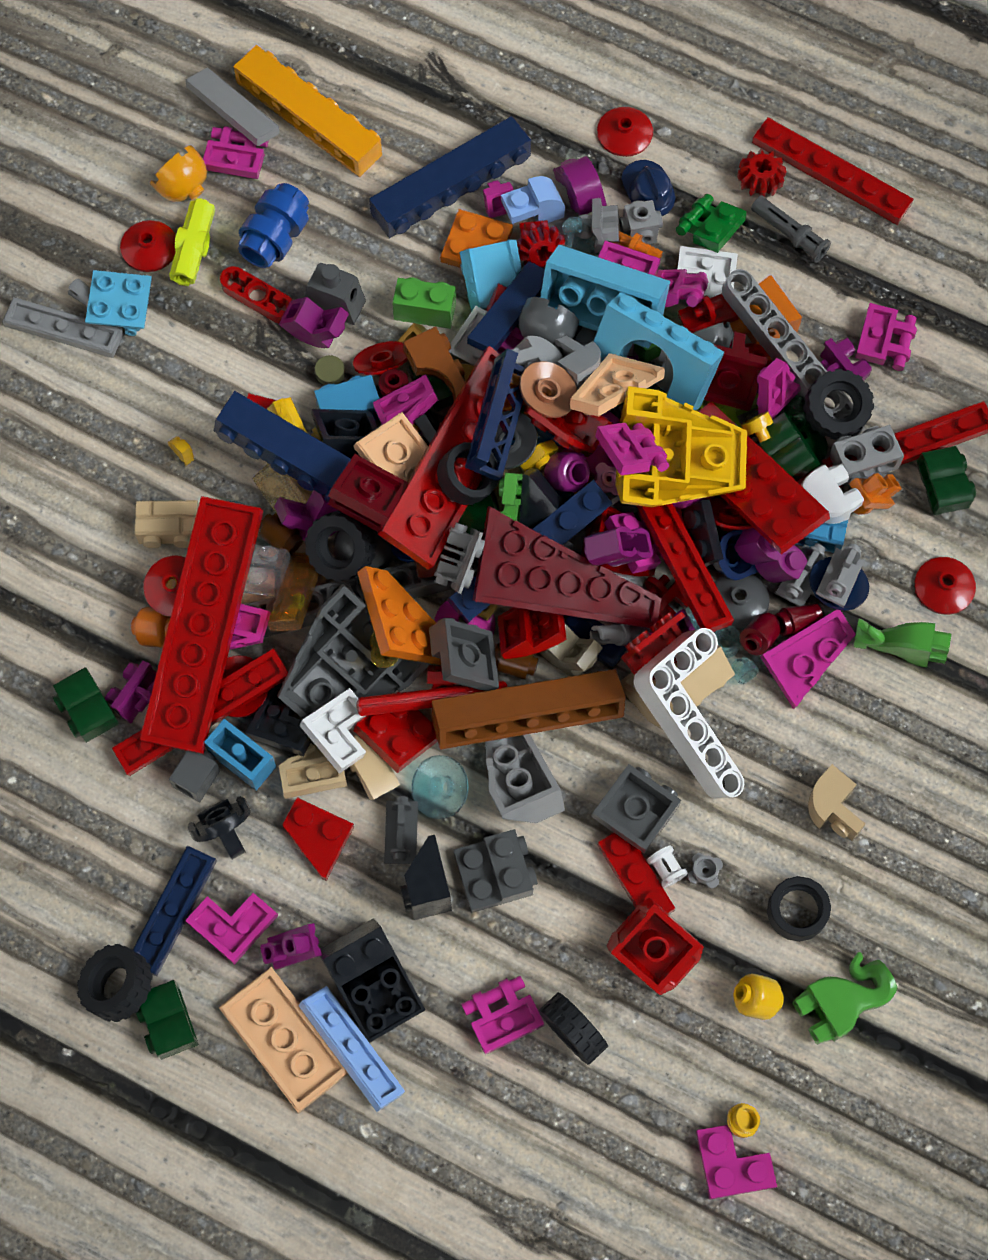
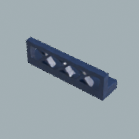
[465,348,526,481]

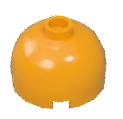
[150,145,207,202]

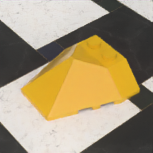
[615,386,747,507]

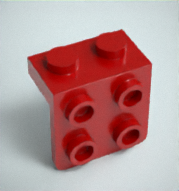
[526,407,613,454]
[621,611,685,681]

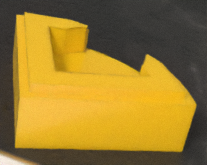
[168,436,194,466]

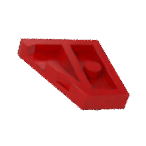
[282,797,354,881]

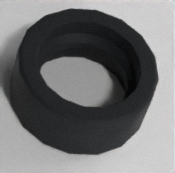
[437,442,498,505]
[767,876,831,942]

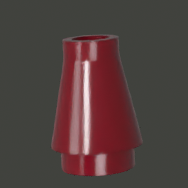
[775,603,823,637]

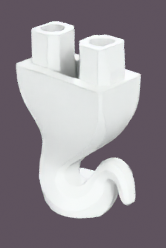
[801,464,864,524]

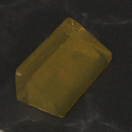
[252,463,307,513]

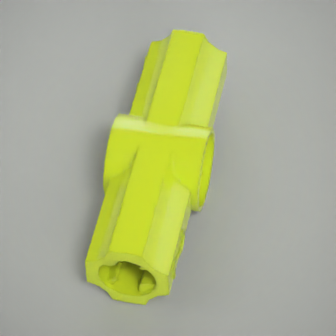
[169,198,215,286]

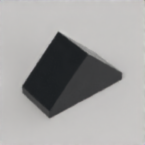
[519,468,565,529]

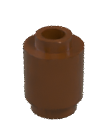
[258,513,303,557]
[495,643,539,680]

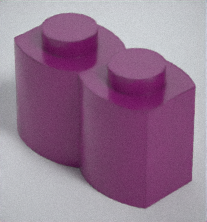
[584,526,653,567]
[734,528,808,583]

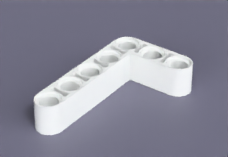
[634,628,744,799]

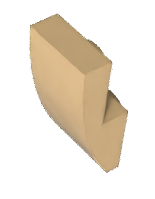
[349,734,400,800]

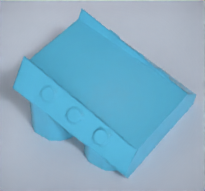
[459,240,522,312]

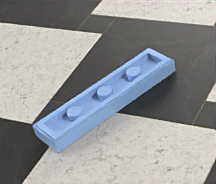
[299,986,405,1112]

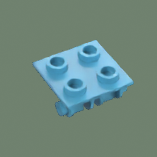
[85,270,152,336]

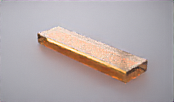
[268,552,319,631]

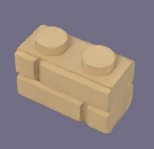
[135,500,199,548]

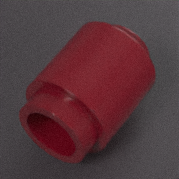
[379,369,409,398]
[740,613,781,655]

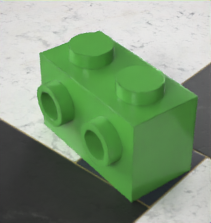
[392,277,456,329]

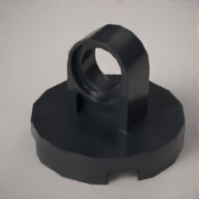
[188,796,251,860]

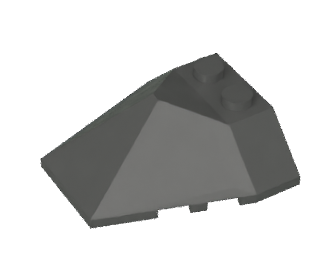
[277,584,430,719]

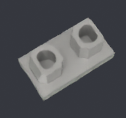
[573,198,619,253]

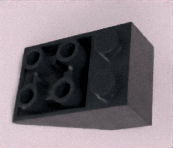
[320,918,425,1043]

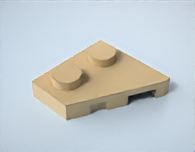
[278,743,347,799]

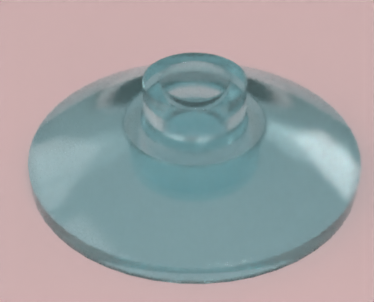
[412,755,469,819]

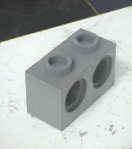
[829,425,904,487]

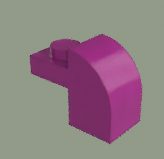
[553,156,607,215]
[279,297,349,348]
[274,490,337,541]

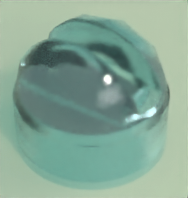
[732,657,759,684]

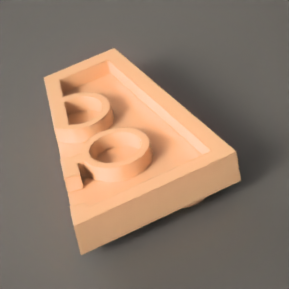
[570,353,665,417]

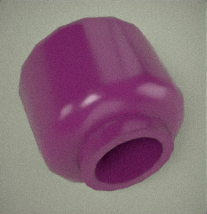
[544,452,590,492]

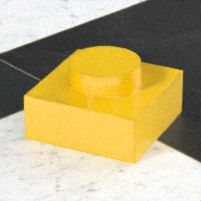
[520,439,559,471]

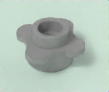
[688,853,723,889]

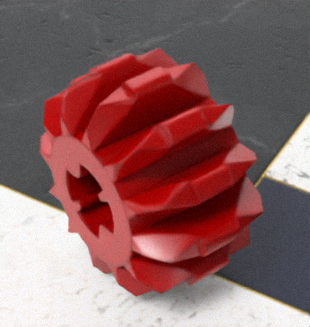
[737,148,786,197]
[517,221,565,267]

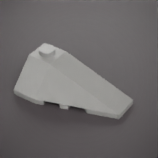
[485,734,565,823]

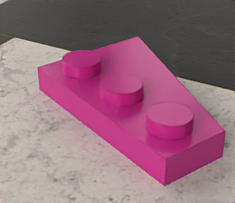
[760,610,856,709]

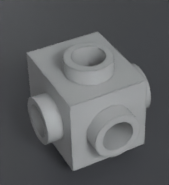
[619,200,663,244]

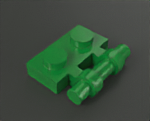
[676,194,747,253]

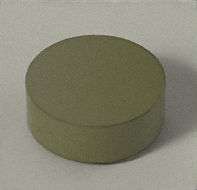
[315,355,345,385]

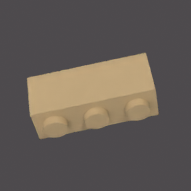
[620,639,735,730]

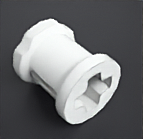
[647,845,688,888]

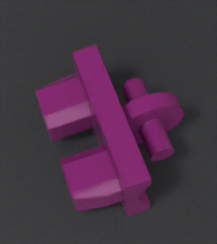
[820,337,872,381]
[105,661,156,724]
[260,923,322,970]

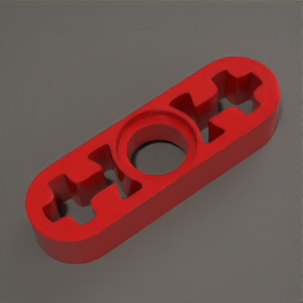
[220,266,292,324]

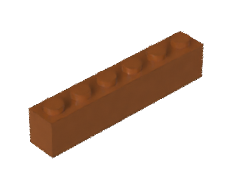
[432,669,626,750]

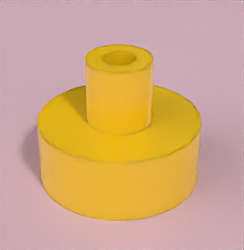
[741,411,773,443]

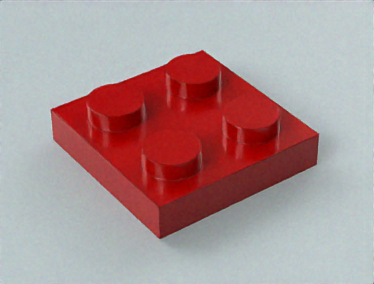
[353,692,438,773]

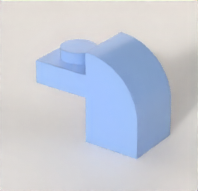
[501,176,565,224]

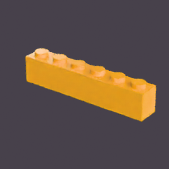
[233,45,382,177]

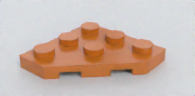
[357,566,441,665]

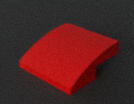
[498,607,567,659]

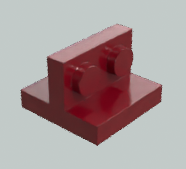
[704,331,767,412]
[328,454,408,532]

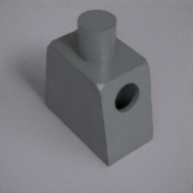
[305,263,366,325]

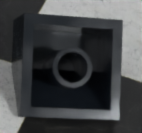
[311,409,378,459]
[400,834,452,920]

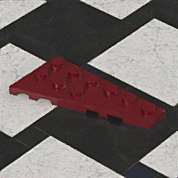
[473,506,661,628]

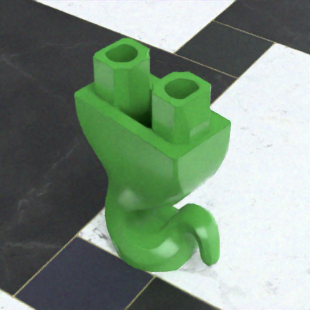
[854,618,952,668]
[792,952,898,1045]

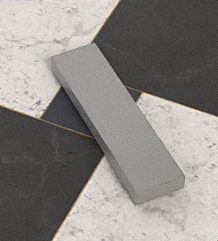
[186,67,279,146]
[2,297,124,358]

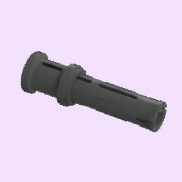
[751,195,831,263]

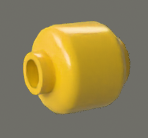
[733,974,784,1020]

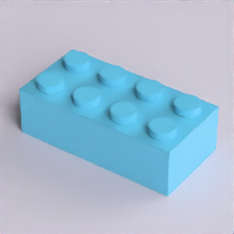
[540,245,670,348]

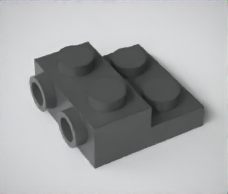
[429,618,499,691]
[591,764,681,853]
[454,829,538,913]

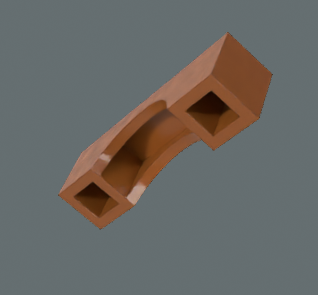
[403,326,465,401]

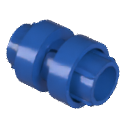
[238,183,309,268]

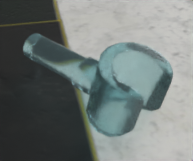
[562,216,583,249]

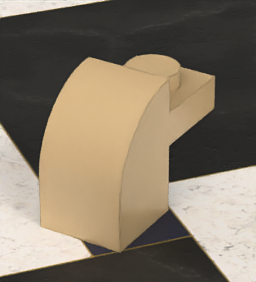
[808,764,865,841]

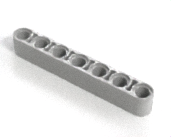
[722,269,864,440]

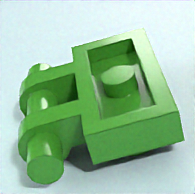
[499,472,524,522]

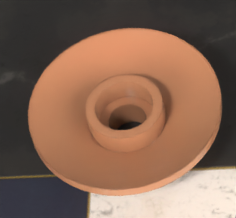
[519,361,577,418]

